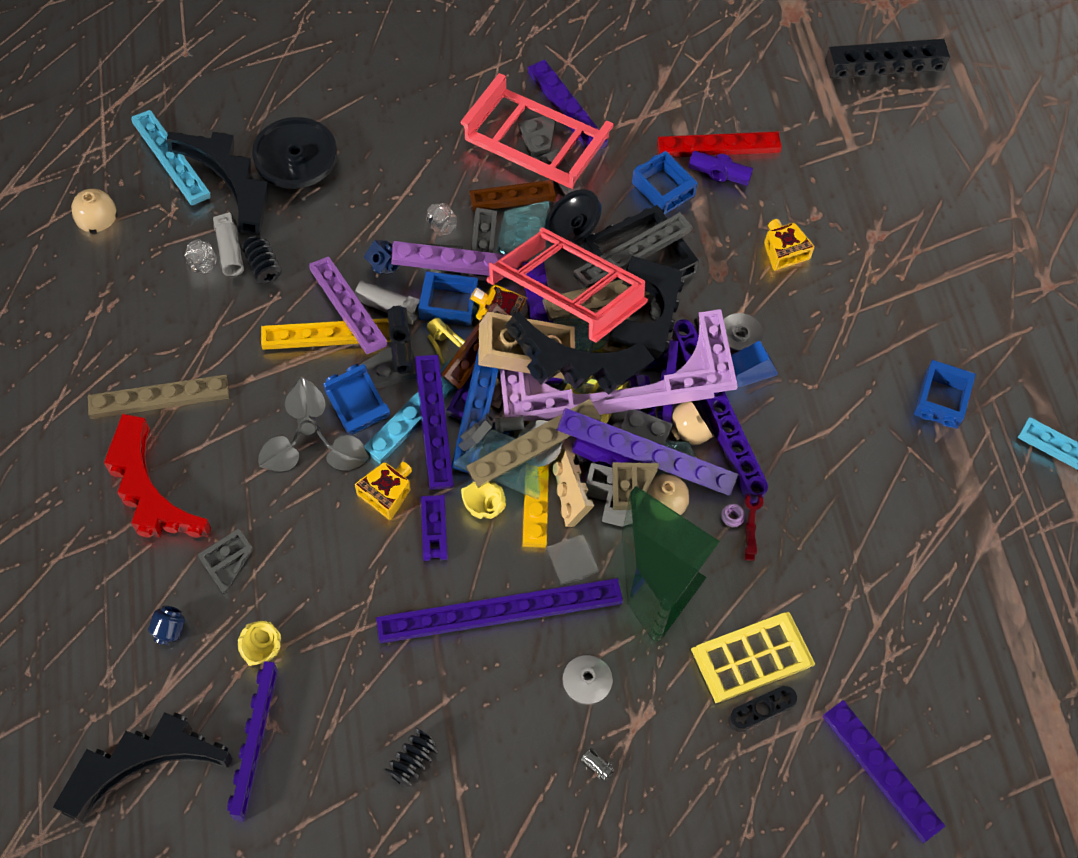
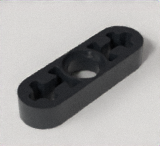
[729,686,797,732]

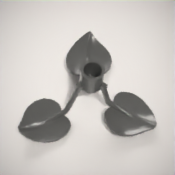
[258,376,369,472]

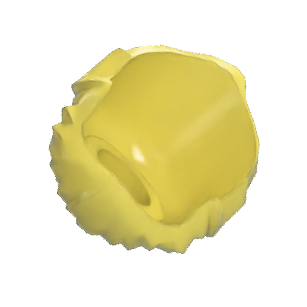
[461,481,506,519]
[238,620,281,666]

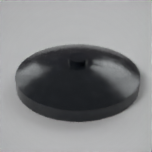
[252,117,337,189]

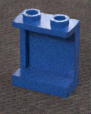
[323,364,390,435]

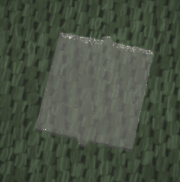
[546,534,599,585]

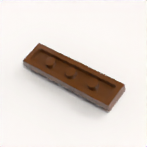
[469,180,556,212]
[441,304,508,390]

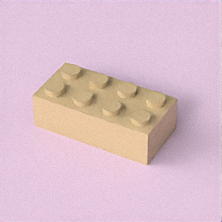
[478,312,575,379]

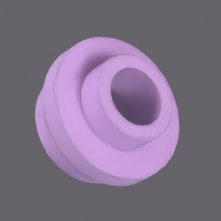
[721,504,745,527]

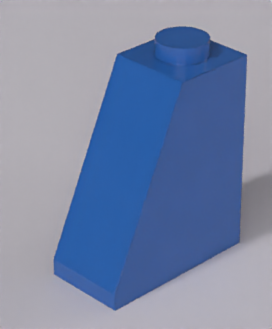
[731,340,778,388]

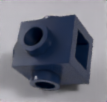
[364,240,400,274]

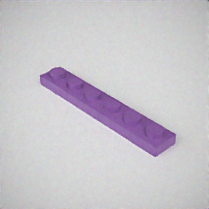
[391,241,522,278]
[309,257,387,354]

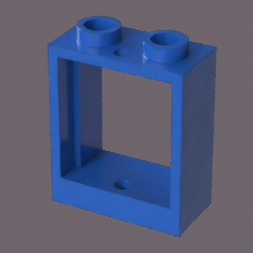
[632,151,698,214]
[418,271,482,327]
[914,360,976,429]

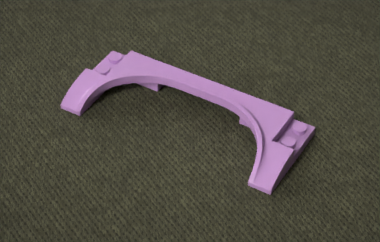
[500,309,737,422]

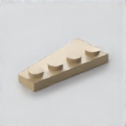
[553,439,594,527]

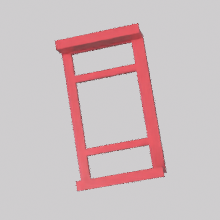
[461,73,614,189]
[487,227,648,343]

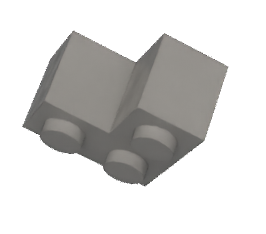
[586,463,629,527]

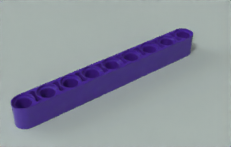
[671,319,768,503]

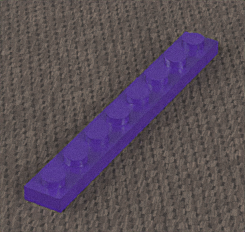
[556,408,738,496]

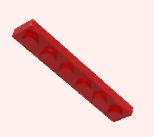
[657,131,782,157]

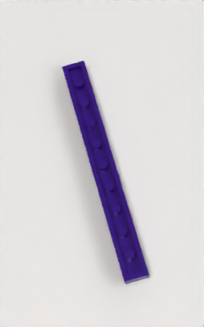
[376,578,623,644]

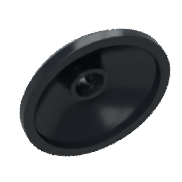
[545,189,602,244]

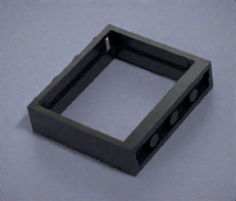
[584,205,699,282]

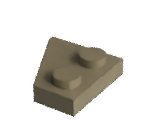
[612,462,659,510]

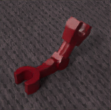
[744,493,764,561]

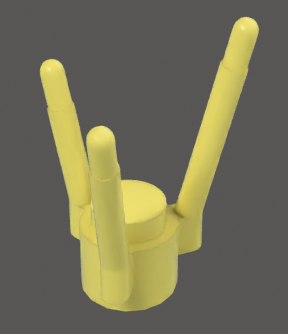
[426,318,465,364]

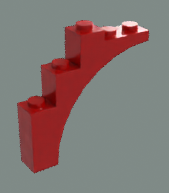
[104,414,212,538]

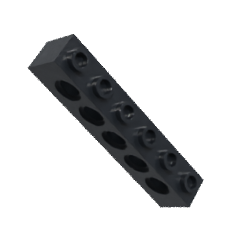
[825,39,950,78]

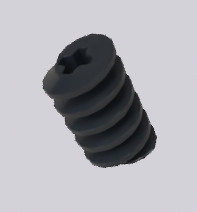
[242,236,282,284]
[383,728,439,788]

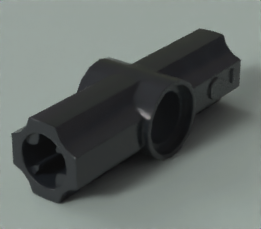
[387,305,413,374]

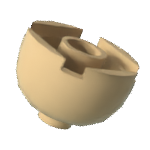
[71,188,117,232]
[671,401,713,445]
[642,473,689,522]

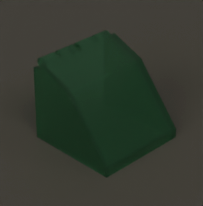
[622,486,720,642]

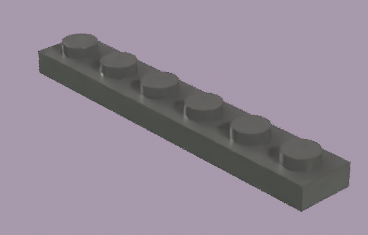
[573,212,693,288]

